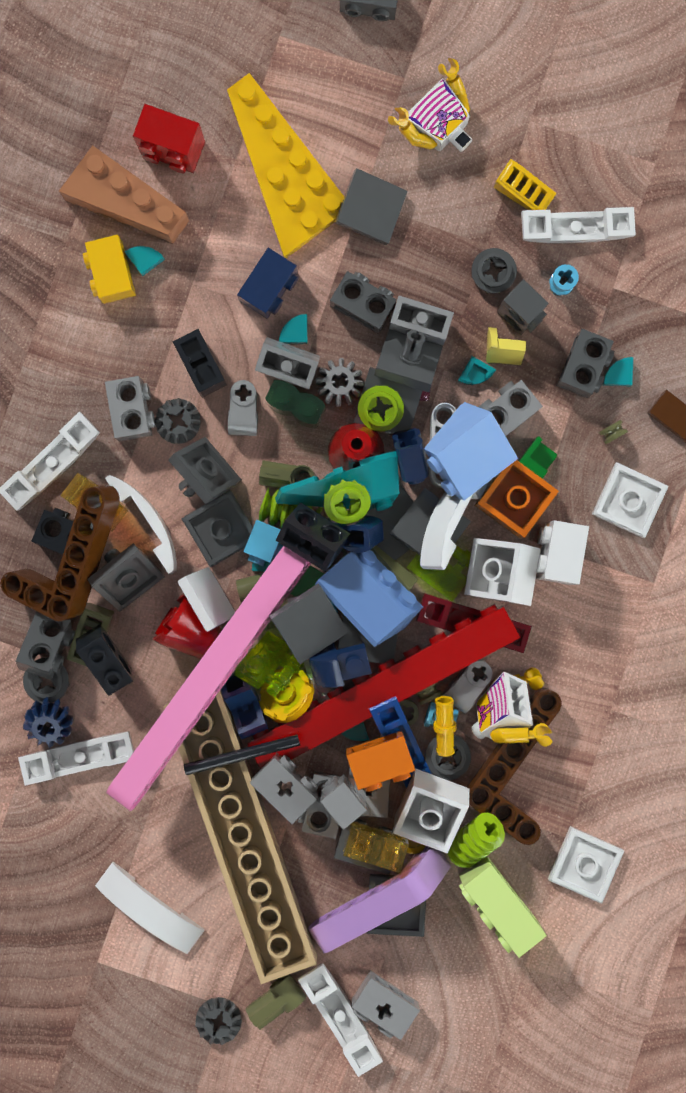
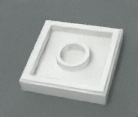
[592,462,668,538]
[178,567,235,632]
[548,826,624,904]

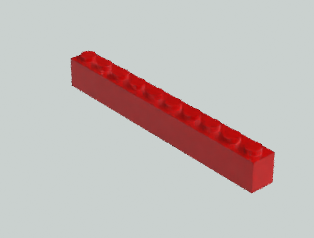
[247,604,521,769]

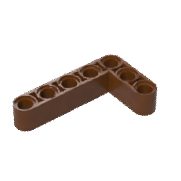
[0,485,120,621]
[467,688,562,845]

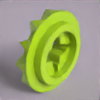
[358,385,404,431]
[323,479,371,524]

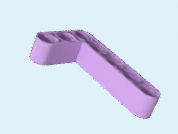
[307,846,451,953]

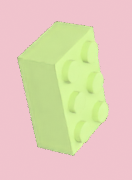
[459,856,547,958]

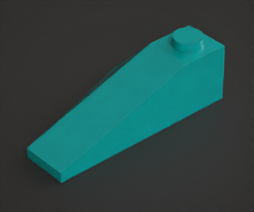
[275,451,400,511]

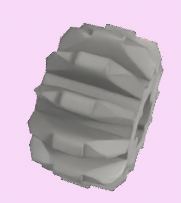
[316,358,364,408]

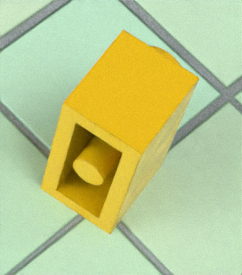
[83,234,136,304]

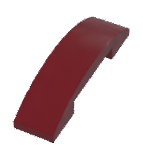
[416,593,532,653]

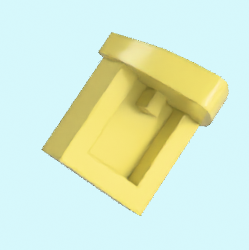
[486,327,526,365]

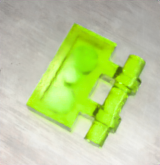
[406,544,471,602]
[235,631,304,696]

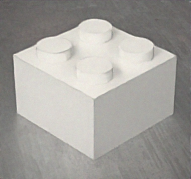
[536,520,589,585]
[464,538,541,606]
[393,768,469,853]

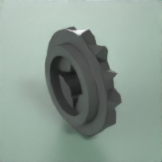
[471,248,517,294]
[155,398,201,444]
[23,658,70,703]
[425,734,471,780]
[195,997,242,1045]

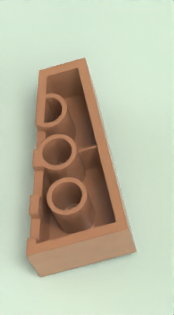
[59,145,189,244]

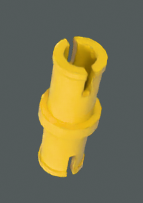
[433,696,457,757]

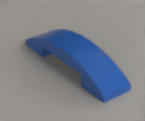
[369,696,431,788]

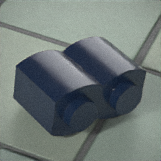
[392,428,429,484]
[328,516,384,553]

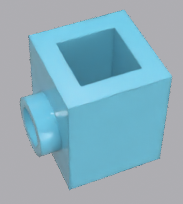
[243,520,283,566]

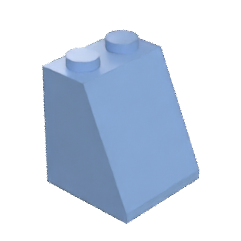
[424,402,518,501]

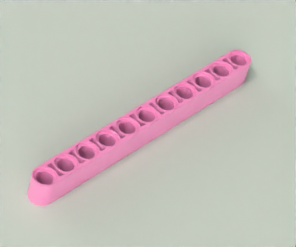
[106,546,312,811]

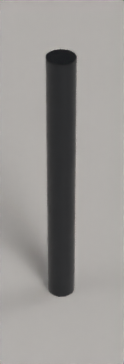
[184,734,301,775]

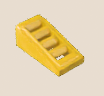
[493,159,556,210]

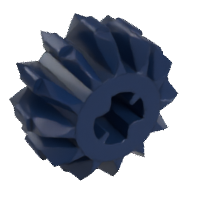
[23,697,74,748]

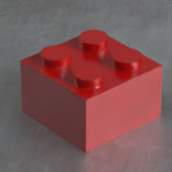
[133,103,205,174]

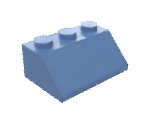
[315,550,423,647]

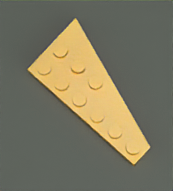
[227,73,344,258]

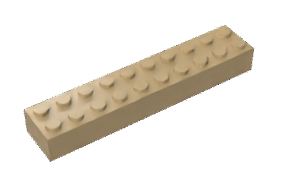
[163,690,317,984]

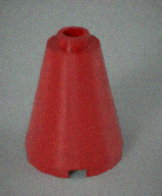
[328,423,385,471]
[153,593,222,659]

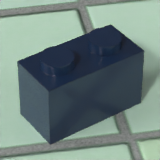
[237,247,299,319]

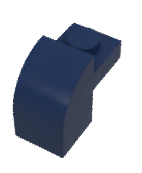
[308,642,372,688]
[221,666,269,739]

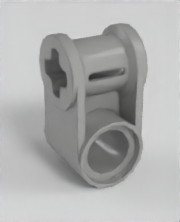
[228,380,258,436]
[442,659,492,714]

